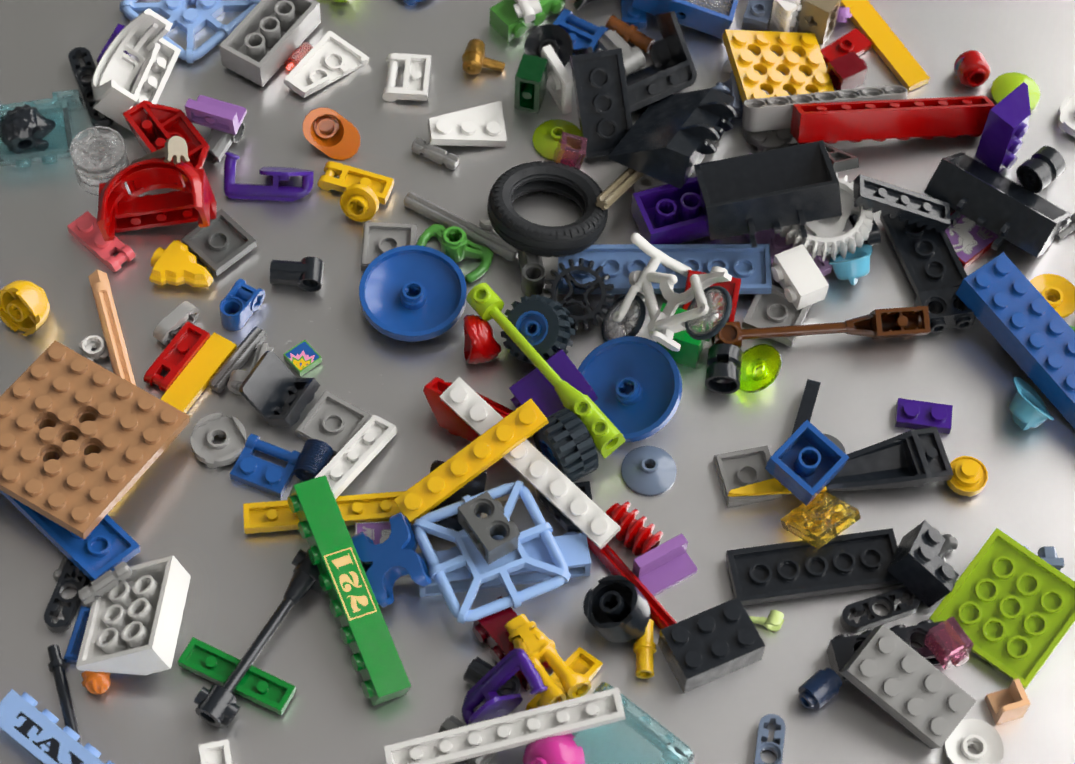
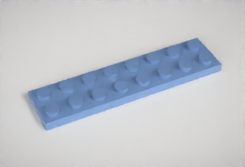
[558,244,772,294]

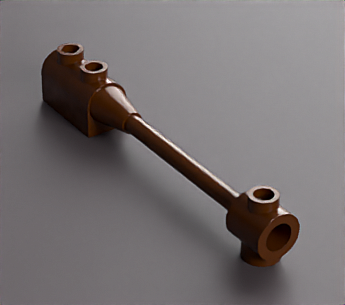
[711,306,931,348]

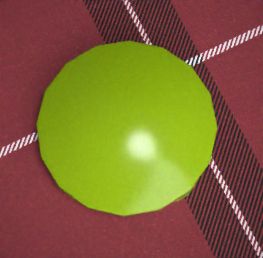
[991,72,1041,110]

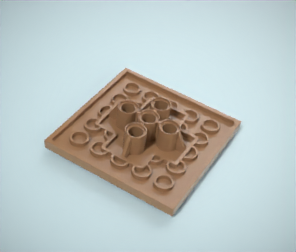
[0,341,190,539]

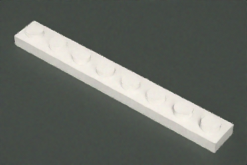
[439,377,621,549]
[384,687,626,764]

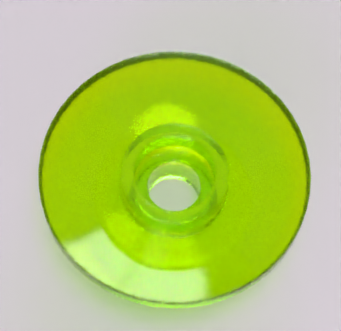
[740,344,782,393]

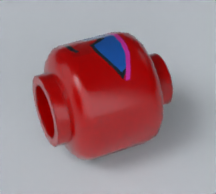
[954,50,990,87]

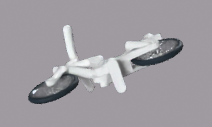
[601,233,732,351]

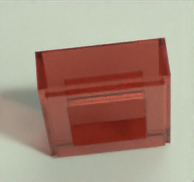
[283,42,313,71]

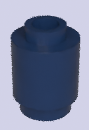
[798,667,842,710]

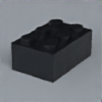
[658,597,765,693]

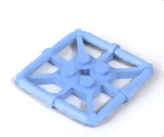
[120,0,261,63]
[412,480,571,624]

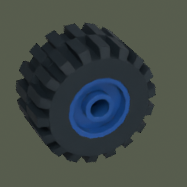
[500,295,575,365]
[533,408,599,482]

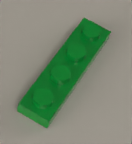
[178,637,296,716]

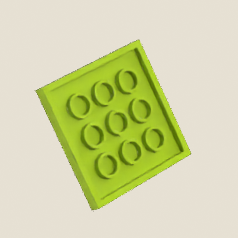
[929,528,1075,689]

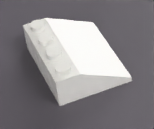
[76,556,191,675]

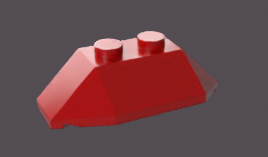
[122,100,210,170]
[423,377,513,442]

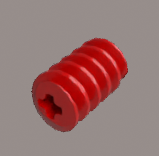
[605,501,663,556]

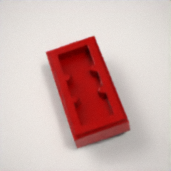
[820,28,872,65]

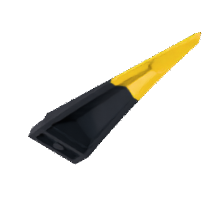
[728,427,954,497]

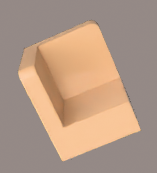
[985,678,1030,725]

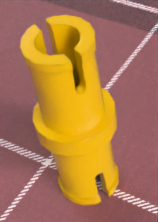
[633,619,656,679]

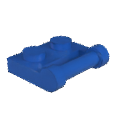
[553,8,609,55]
[230,434,300,499]

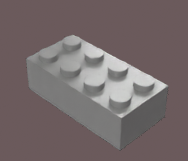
[219,0,321,87]
[840,624,976,749]

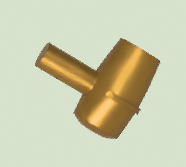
[462,39,505,75]

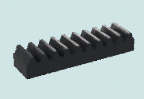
[853,174,951,233]

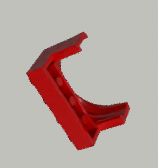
[97,158,217,241]

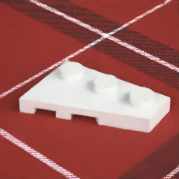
[284,30,370,98]
[427,101,507,147]

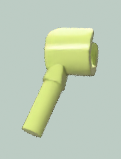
[749,610,784,632]

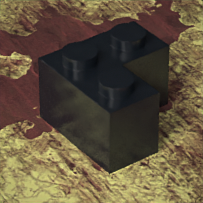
[887,520,959,608]

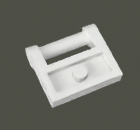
[382,53,431,102]

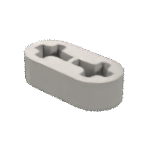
[153,301,199,345]

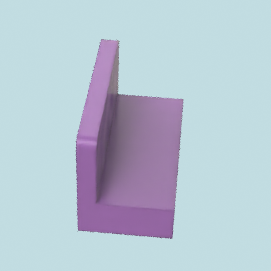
[185,95,247,135]
[632,533,698,596]

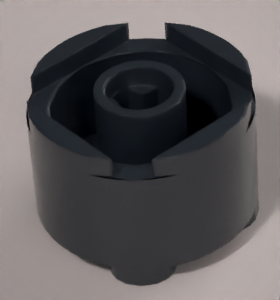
[583,575,650,643]

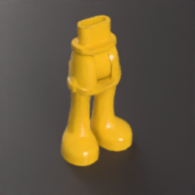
[505,614,591,707]

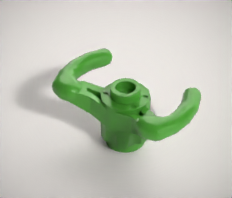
[416,224,493,284]

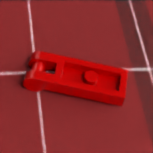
[143,321,210,393]

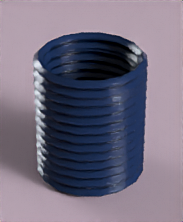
[293,439,334,482]

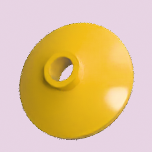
[1030,274,1075,318]

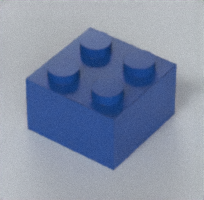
[765,420,849,506]

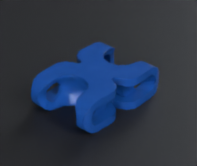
[352,512,432,608]

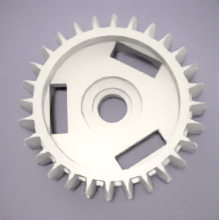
[780,172,874,262]

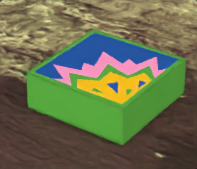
[283,340,322,377]

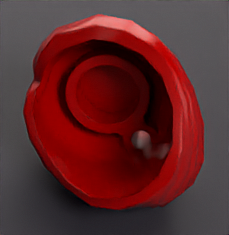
[464,314,502,364]

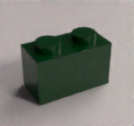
[514,54,548,114]

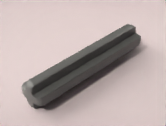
[209,327,266,393]

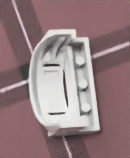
[91,9,181,132]

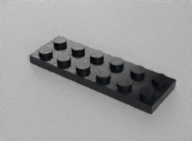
[726,528,902,606]

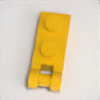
[317,161,394,205]

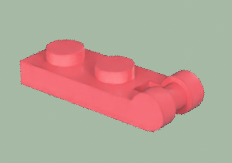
[67,211,136,273]

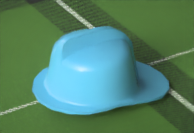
[829,244,873,286]
[1009,377,1054,431]

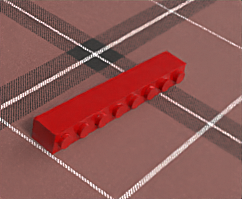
[790,96,995,144]

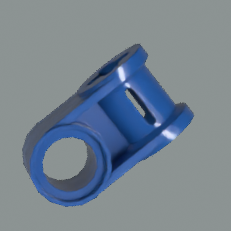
[220,279,265,331]

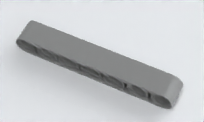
[742,85,908,132]

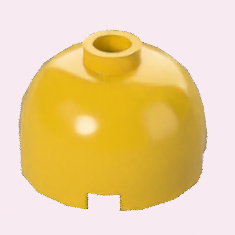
[0,280,50,336]

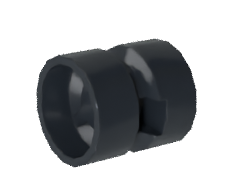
[1016,146,1066,193]
[705,343,743,394]

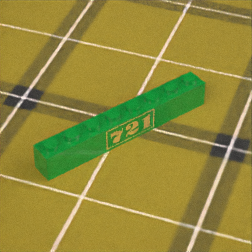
[288,475,411,706]

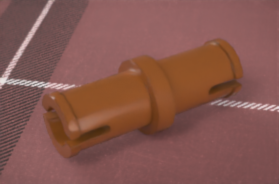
[605,15,655,53]

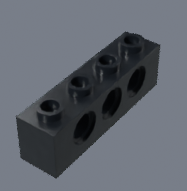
[827,620,953,682]

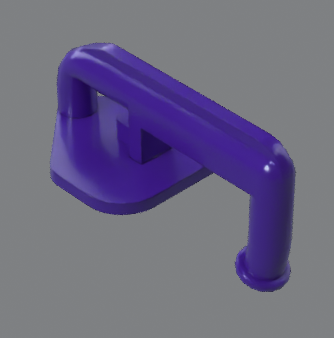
[224,152,314,202]
[462,649,547,725]

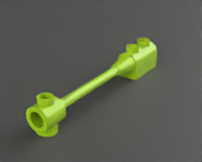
[466,283,626,459]

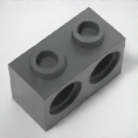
[458,491,520,565]

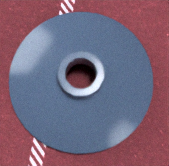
[621,446,677,496]

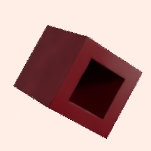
[827,51,868,91]

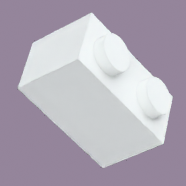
[771,244,829,310]

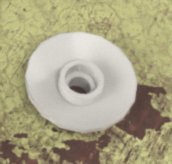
[944,718,1004,764]

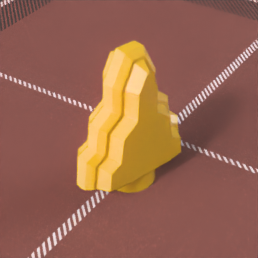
[149,240,214,288]

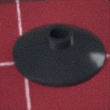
[524,24,574,67]

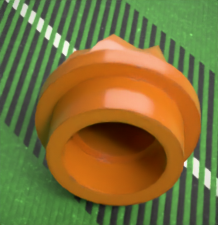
[81,671,111,695]

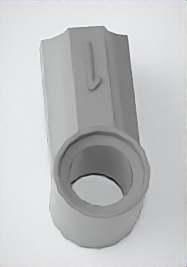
[598,30,646,76]

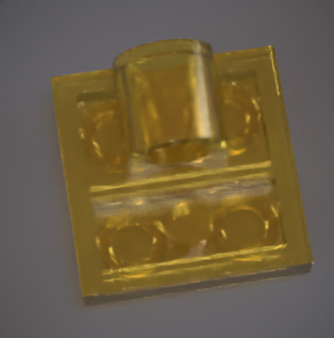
[780,492,861,549]

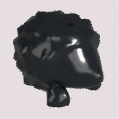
[0,104,56,154]

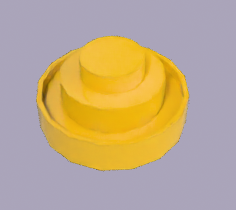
[340,184,379,222]
[946,456,988,496]

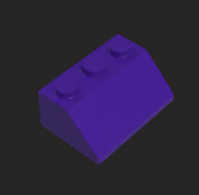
[975,82,1031,173]

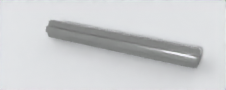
[404,192,518,261]

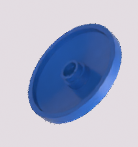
[359,245,467,342]
[578,336,682,443]

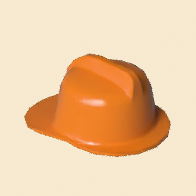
[302,107,360,160]

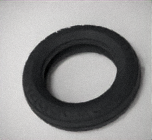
[487,161,608,257]

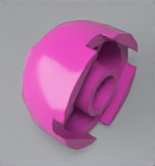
[523,733,585,764]

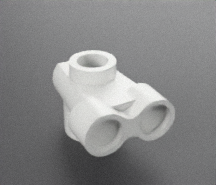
[513,0,543,23]

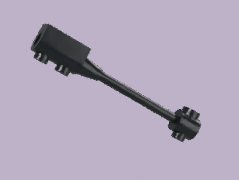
[194,538,352,727]

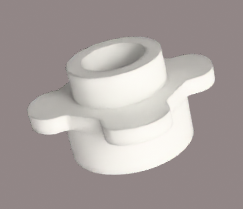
[79,335,109,361]

